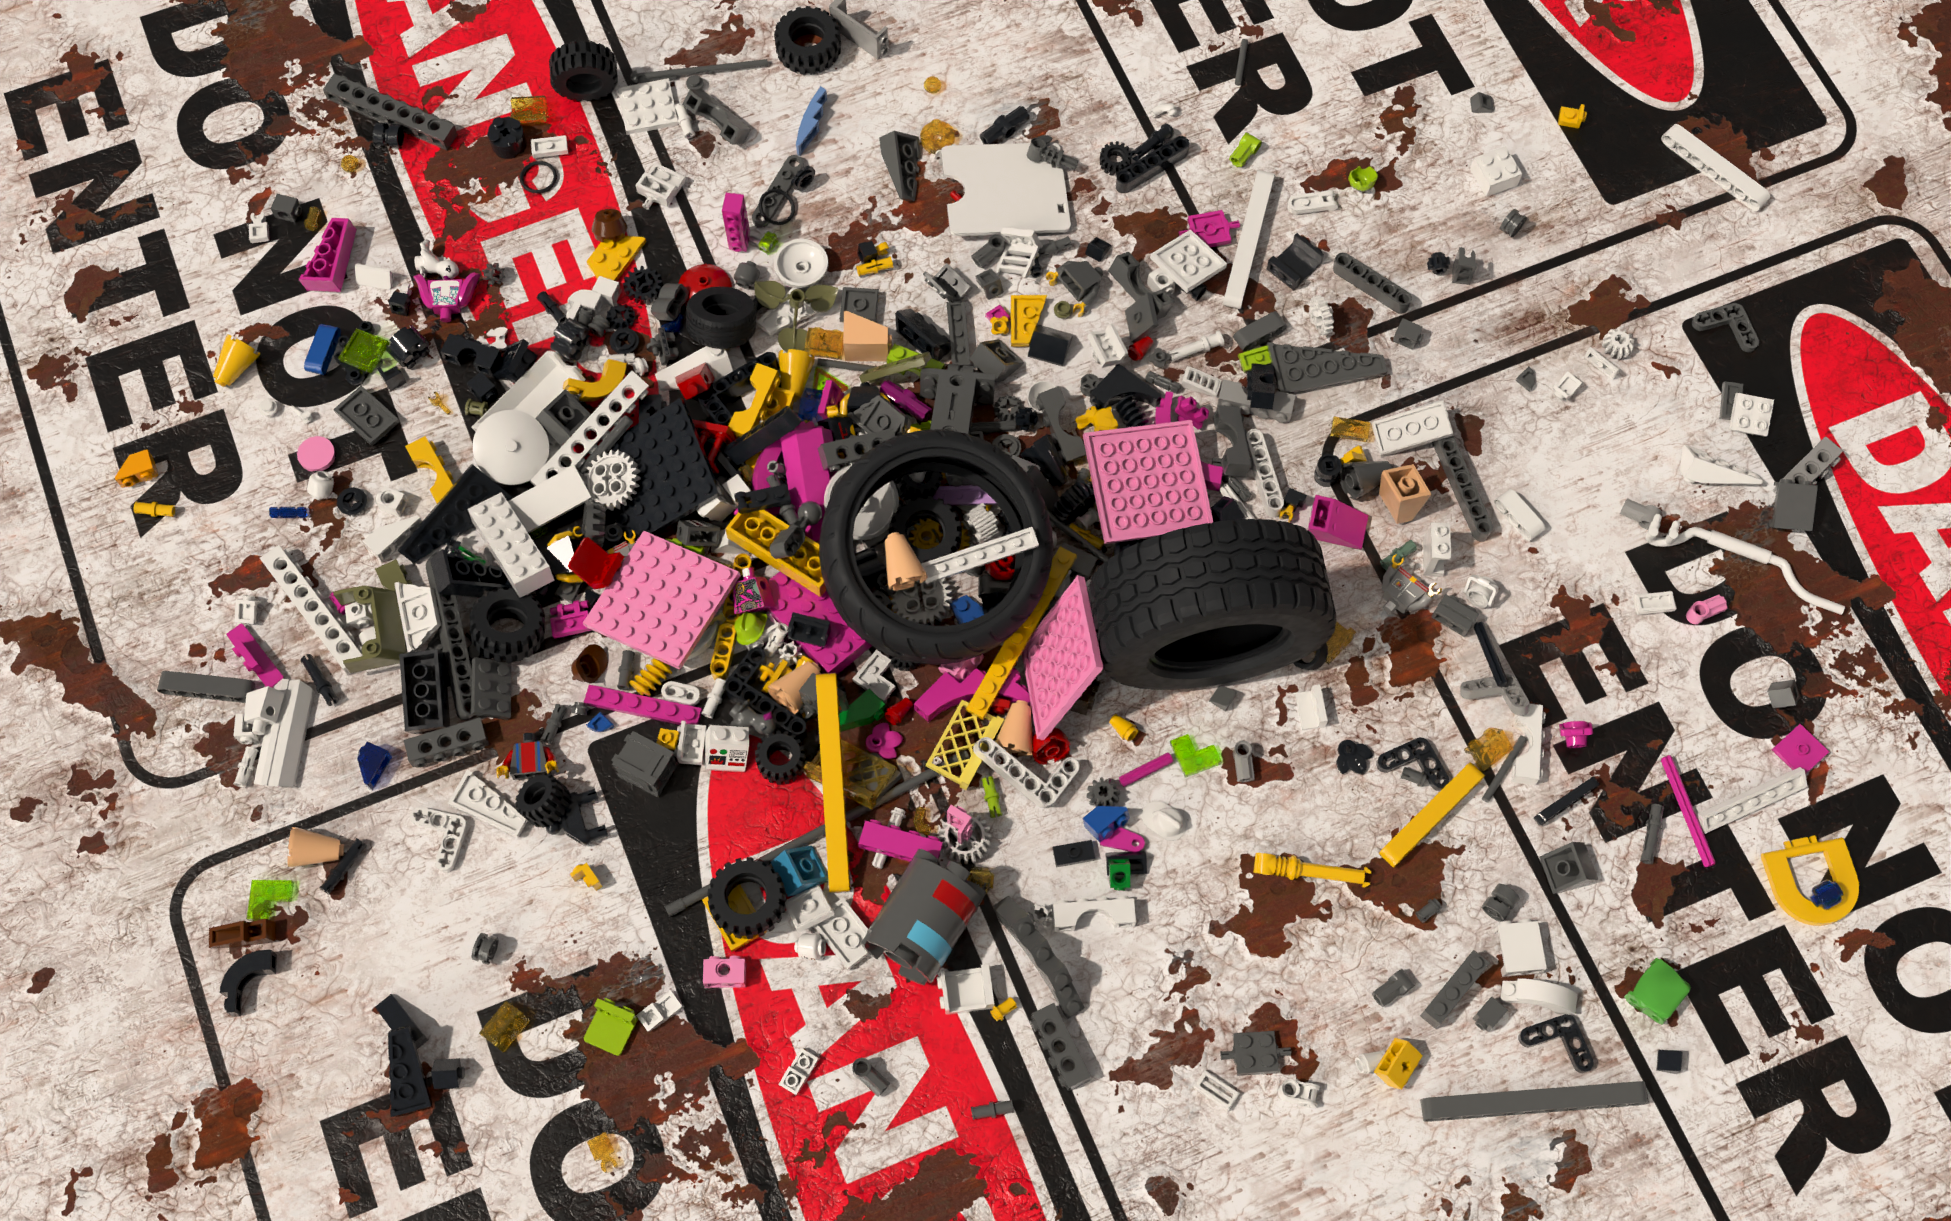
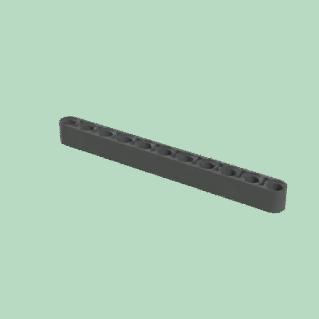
[1420,1081,1649,1122]

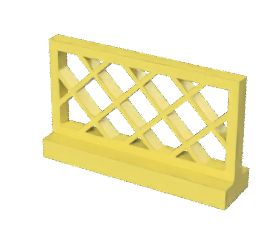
[926,700,1004,790]

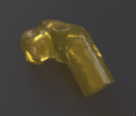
[913,807,931,835]

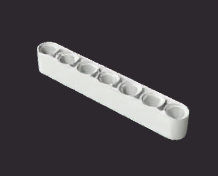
[1661,124,1770,211]

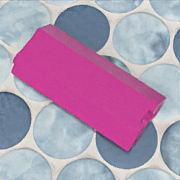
[780,426,838,544]

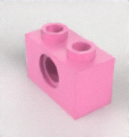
[703,956,746,988]

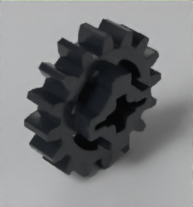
[623,266,663,304]

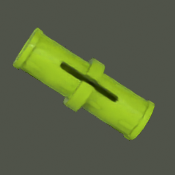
[981,776,1003,818]

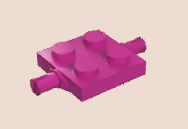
[1179,210,1240,247]

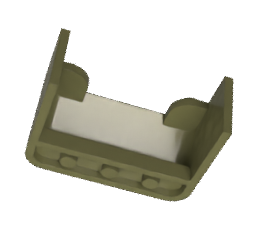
[333,585,407,673]

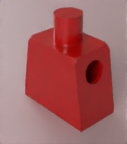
[675,362,715,400]

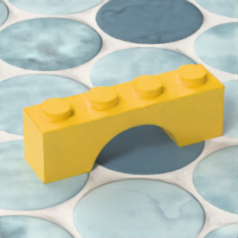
[728,363,781,438]
[405,436,453,504]

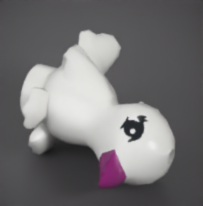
[415,239,459,280]

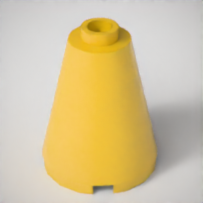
[213,334,261,387]
[778,349,815,402]

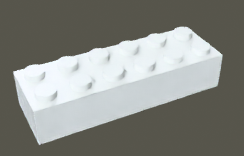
[467,492,554,598]

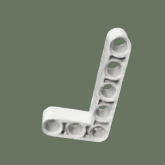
[973,737,1079,808]

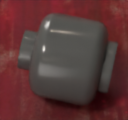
[734,261,760,289]

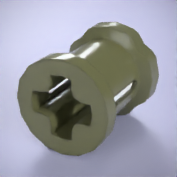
[465,399,488,417]

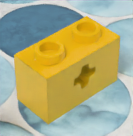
[1374,1038,1423,1090]

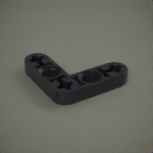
[1376,737,1449,791]
[1518,1014,1594,1074]

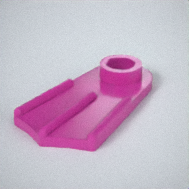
[1100,827,1145,853]

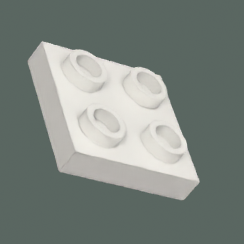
[1729,393,1774,437]

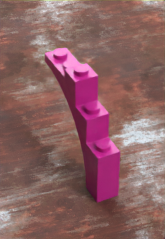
[914,668,1032,723]

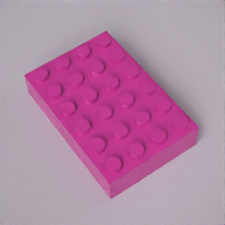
[764,571,872,675]

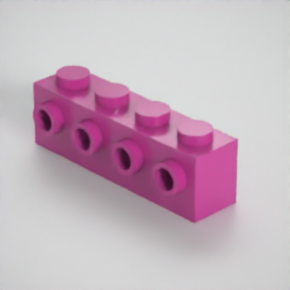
[858,820,943,862]

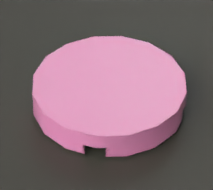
[297,436,336,472]

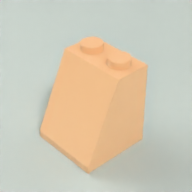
[843,311,893,361]
[1379,464,1432,524]

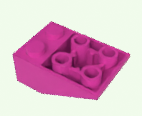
[1307,495,1369,550]

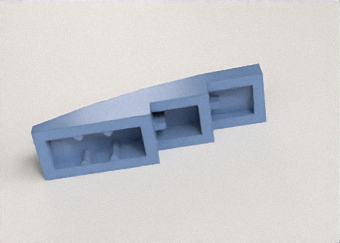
[796,86,827,156]

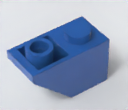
[1082,806,1130,842]

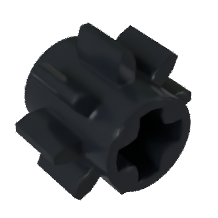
[1427,252,1450,275]
[1015,408,1038,430]

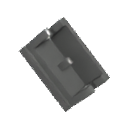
[1452,247,1477,285]

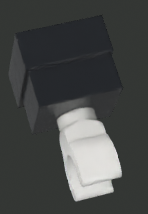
[388,283,412,316]

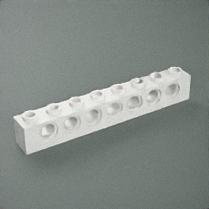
[530,371,649,486]
[260,545,362,675]

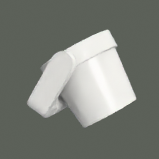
[1463,575,1498,608]

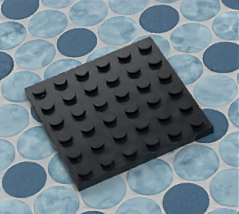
[590,398,722,544]

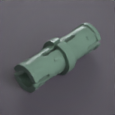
[1380,540,1417,571]

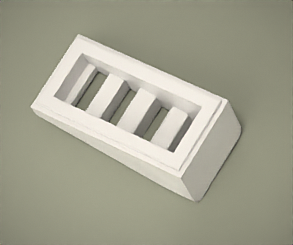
[1181,366,1222,397]

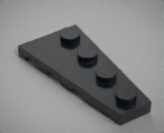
[388,1025,433,1117]

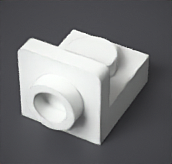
[234,595,261,624]
[234,713,259,745]

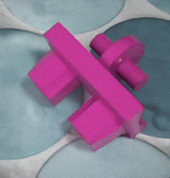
[1175,395,1209,430]

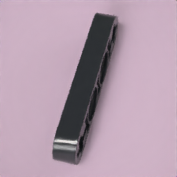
[1533,776,1600,826]

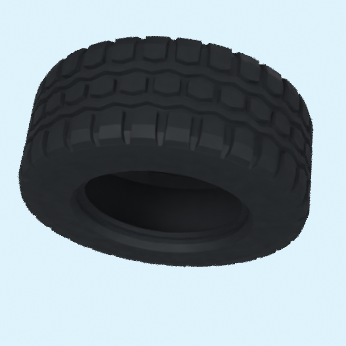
[1088,519,1337,690]

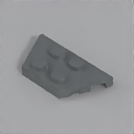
[847,395,908,436]

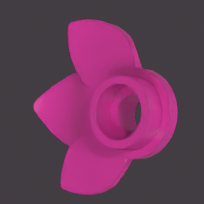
[865,723,903,759]

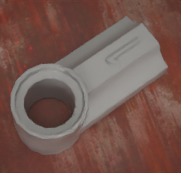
[1620,498,1662,530]
[1233,740,1255,782]

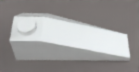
[655,346,733,391]

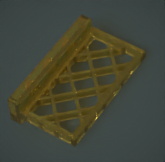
[804,740,897,809]

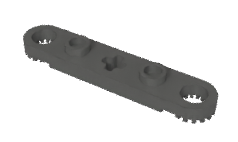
[752,155,804,228]

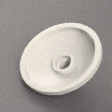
[774,239,828,288]

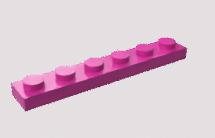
[584,684,702,725]

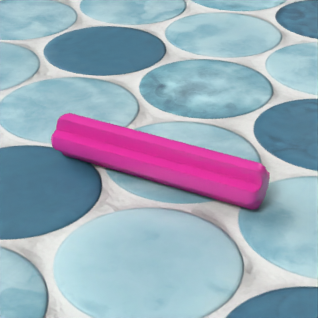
[1119,753,1173,787]

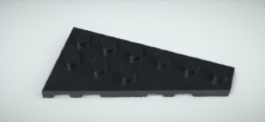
[398,464,513,564]

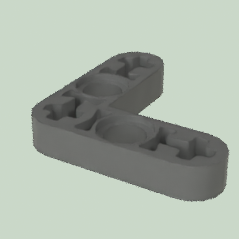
[1692,303,1759,353]

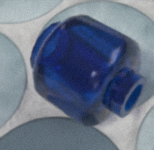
[1810,880,1844,910]

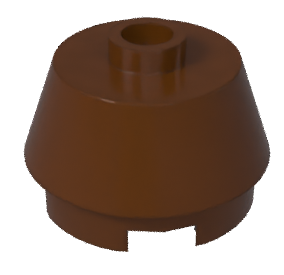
[592,209,628,242]

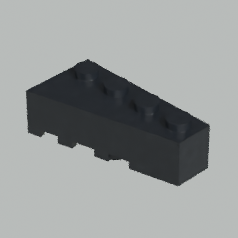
[430,549,513,597]

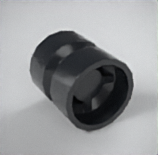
[373,122,404,148]
[1314,454,1342,487]

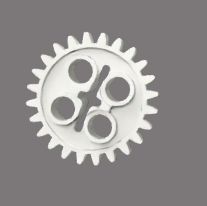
[584,450,641,511]
[890,578,952,625]

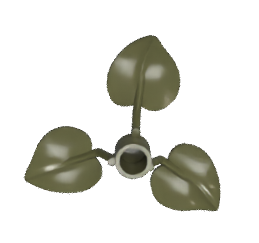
[754,281,838,353]

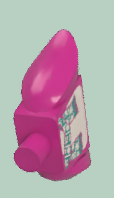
[413,272,481,322]

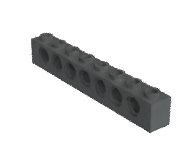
[323,74,458,151]

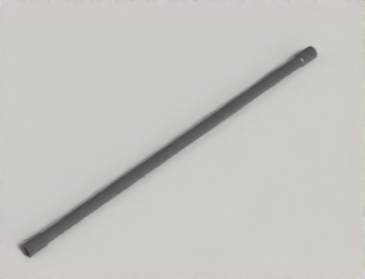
[664,750,970,917]

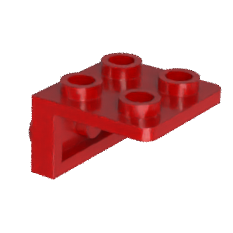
[568,537,625,590]

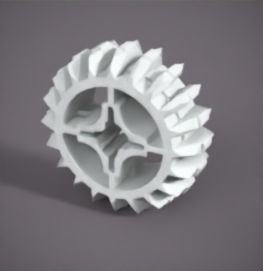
[938,811,992,865]

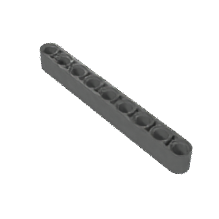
[426,552,474,720]

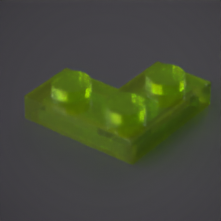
[1170,734,1222,778]
[247,880,294,921]

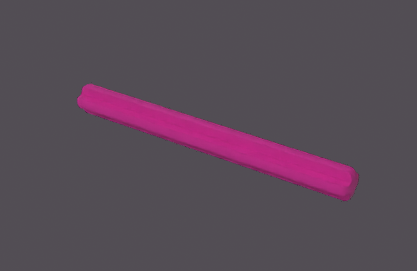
[1661,755,1715,867]

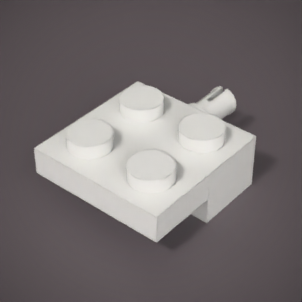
[636,163,686,210]

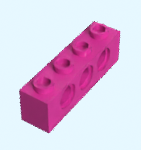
[722,192,750,252]

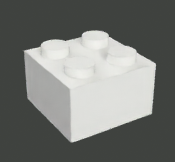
[1470,146,1522,197]

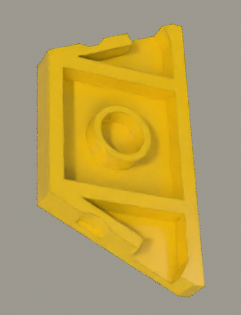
[586,236,646,282]

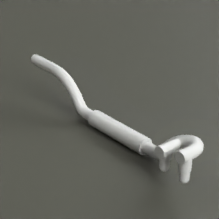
[1645,514,1845,615]

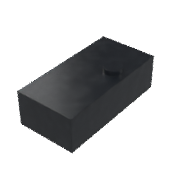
[399,649,450,734]

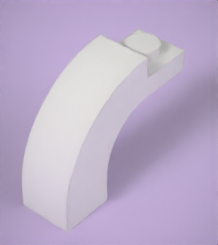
[1500,979,1578,1014]

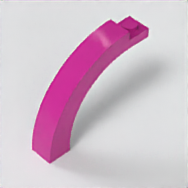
[1154,391,1223,492]
[752,421,815,517]

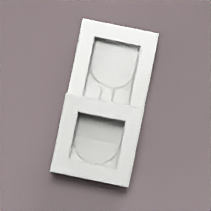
[636,990,685,1032]

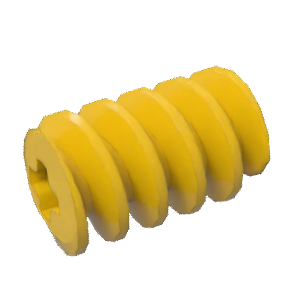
[629,658,672,696]

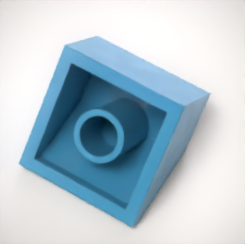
[771,845,829,897]

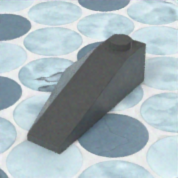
[879,131,921,202]

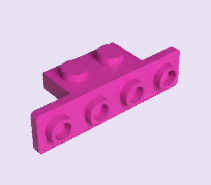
[226,623,285,688]

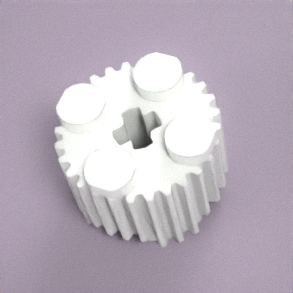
[961,503,1003,544]

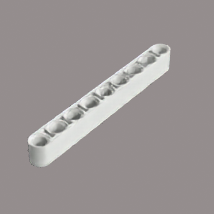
[1223,170,1275,309]

